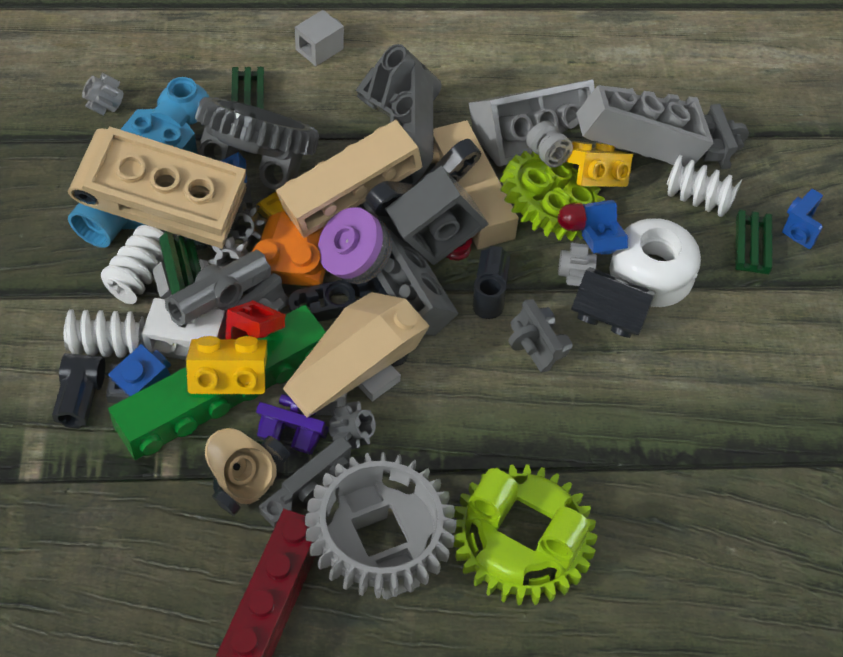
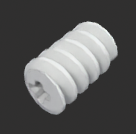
[667,155,742,217]
[101,225,164,304]
[63,309,145,358]

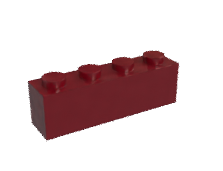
[216,508,316,657]

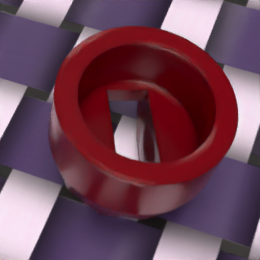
[558,203,586,231]

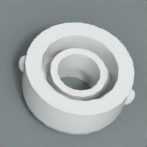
[609,219,701,307]

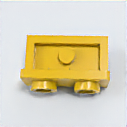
[566,141,633,187]
[186,336,268,394]

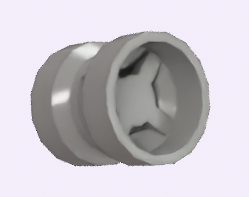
[526,121,573,167]

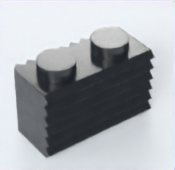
[571,267,656,338]

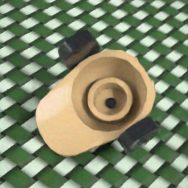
[205,428,291,516]

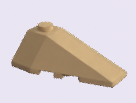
[283,292,429,418]

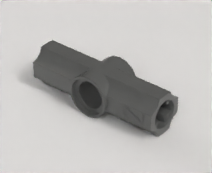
[165,249,271,326]

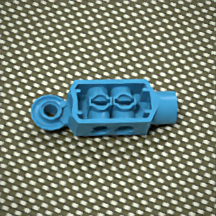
[68,77,209,248]

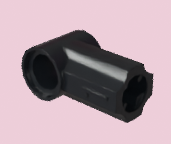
[472,246,511,319]
[52,353,106,429]

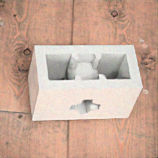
[142,298,227,360]

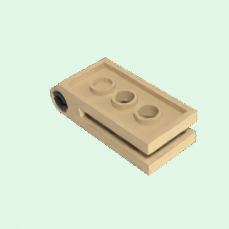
[68,126,246,249]

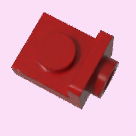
[225,300,286,339]

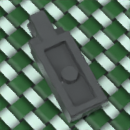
[259,437,352,528]

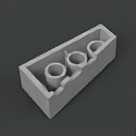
[576,85,714,167]

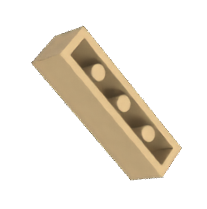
[276,120,423,238]
[431,120,519,249]

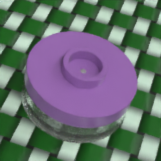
[318,207,392,284]

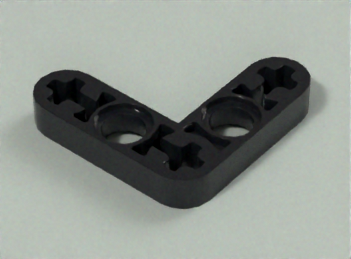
[365,139,481,217]
[289,273,409,367]

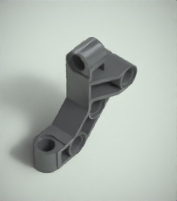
[355,44,442,185]

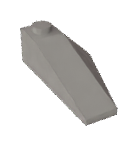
[469,79,595,166]

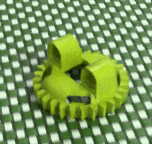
[453,464,597,605]

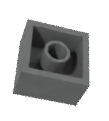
[385,165,489,265]

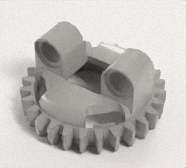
[305,452,456,600]

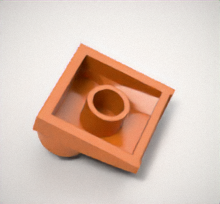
[252,211,326,287]

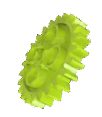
[500,151,605,241]

